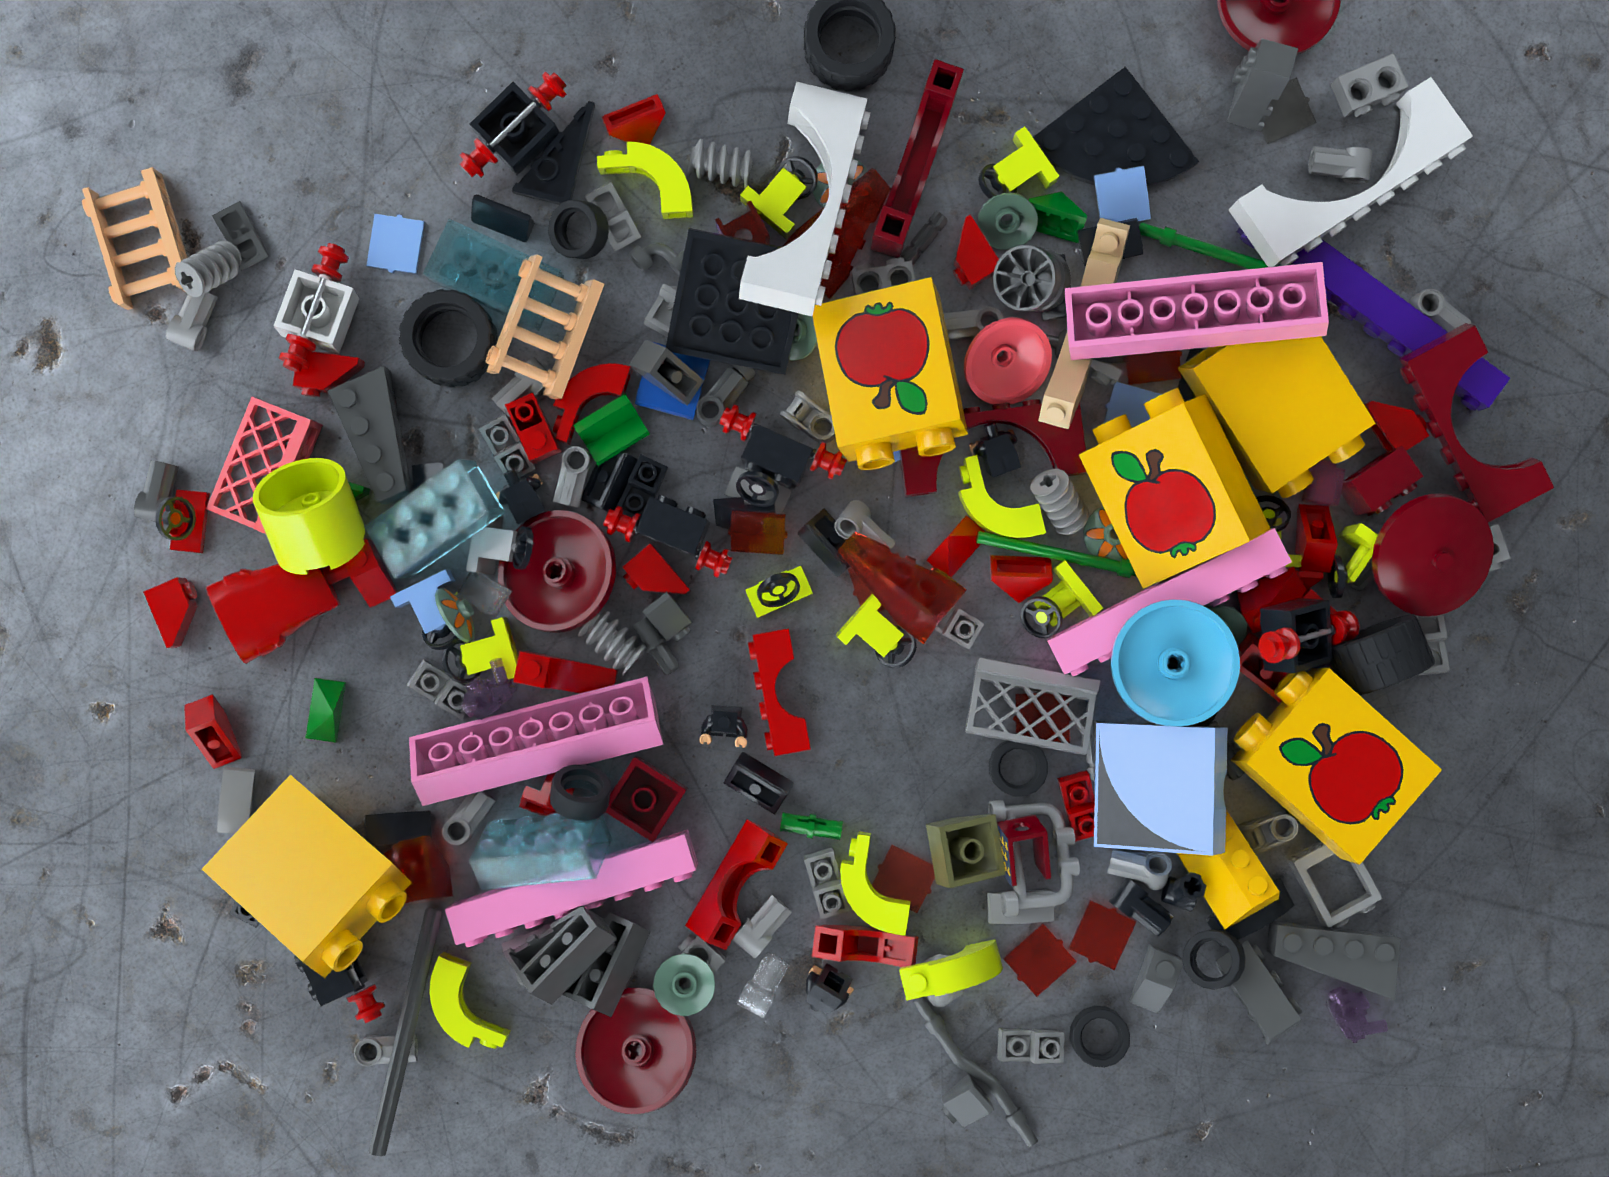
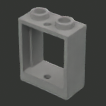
[1286,841,1383,928]

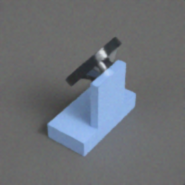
[390,569,460,650]

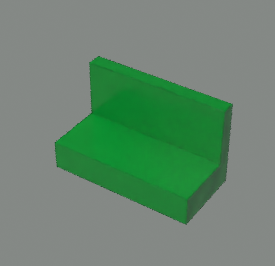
[573,394,650,466]

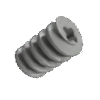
[687,139,753,188]
[175,240,242,297]
[1030,469,1089,535]
[577,611,646,676]

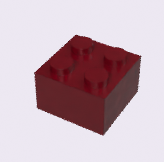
[1336,446,1424,516]
[605,755,688,842]

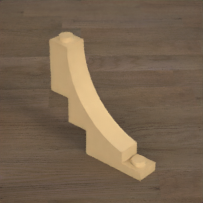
[1038,218,1130,429]

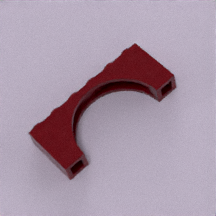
[871,59,964,258]
[1399,323,1554,522]
[899,399,1087,497]

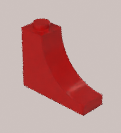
[513,651,618,693]

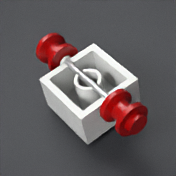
[274,243,359,372]

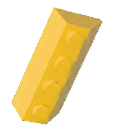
[1176,809,1280,930]

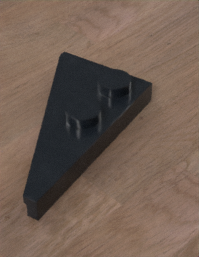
[512,101,595,205]

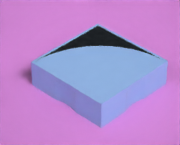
[1094,723,1228,856]

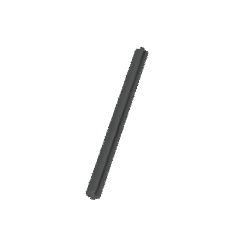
[368,908,442,1157]

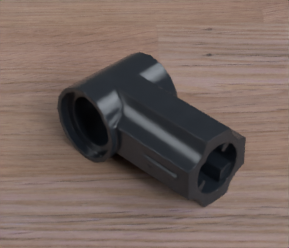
[1161,872,1207,912]
[1109,878,1174,937]

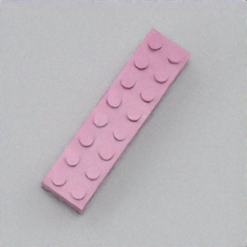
[1065,262,1329,360]
[1047,528,1292,677]
[409,676,663,806]
[445,829,698,947]

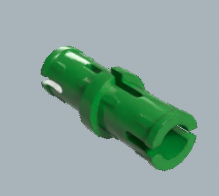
[780,812,843,840]

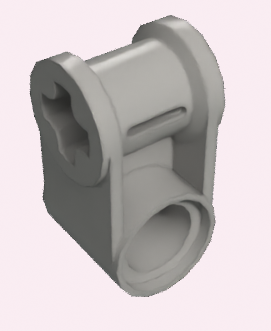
[779,390,835,443]
[1237,811,1299,855]

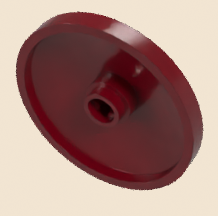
[1217,0,1341,55]
[1372,494,1494,616]
[498,510,616,633]
[575,988,696,1114]

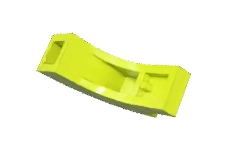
[597,142,693,219]
[958,455,1046,539]
[840,831,911,936]
[899,939,1003,1000]
[430,952,511,1049]

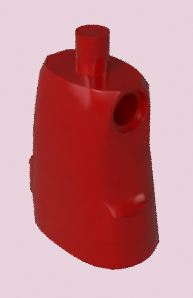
[206,564,349,664]

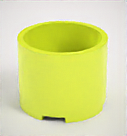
[253,458,366,575]

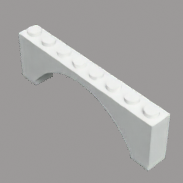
[1229,77,1473,267]
[739,82,871,316]

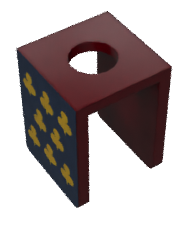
[997,815,1051,887]

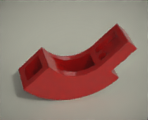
[553,363,633,445]
[812,925,919,967]

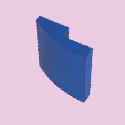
[635,342,710,420]

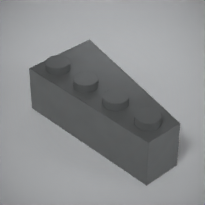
[328,366,413,505]
[1266,921,1401,1000]

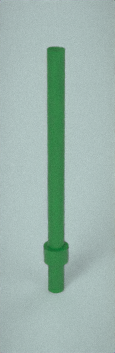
[1139,222,1279,269]
[976,531,1137,578]

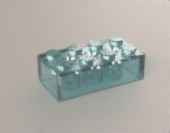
[423,219,564,331]
[364,459,505,578]
[469,813,612,890]

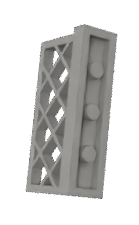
[965,658,1100,755]

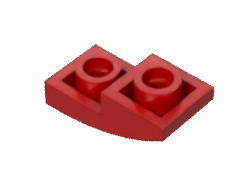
[1057,770,1095,842]

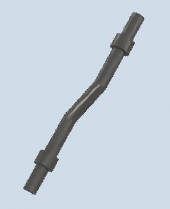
[913,997,1038,1147]

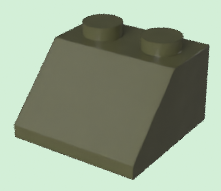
[926,814,1006,888]

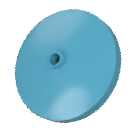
[1111,600,1240,727]

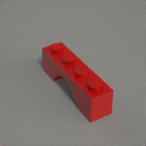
[748,628,811,756]
[685,819,788,950]

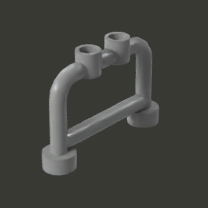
[988,800,1080,917]

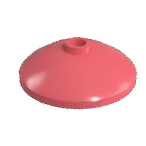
[964,317,1052,405]

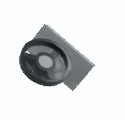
[724,466,792,519]
[466,510,533,575]

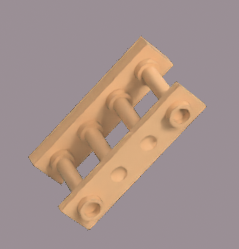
[82,167,187,310]
[486,254,604,399]

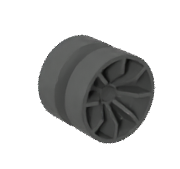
[993,245,1071,312]

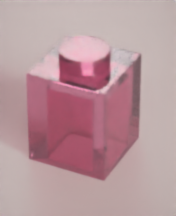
[1301,460,1345,507]

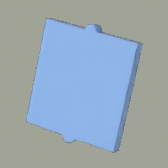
[1094,166,1151,222]
[366,214,425,274]
[1103,382,1162,428]

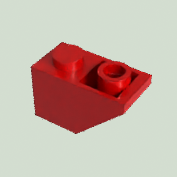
[505,392,562,464]

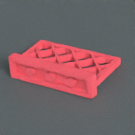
[206,397,323,534]

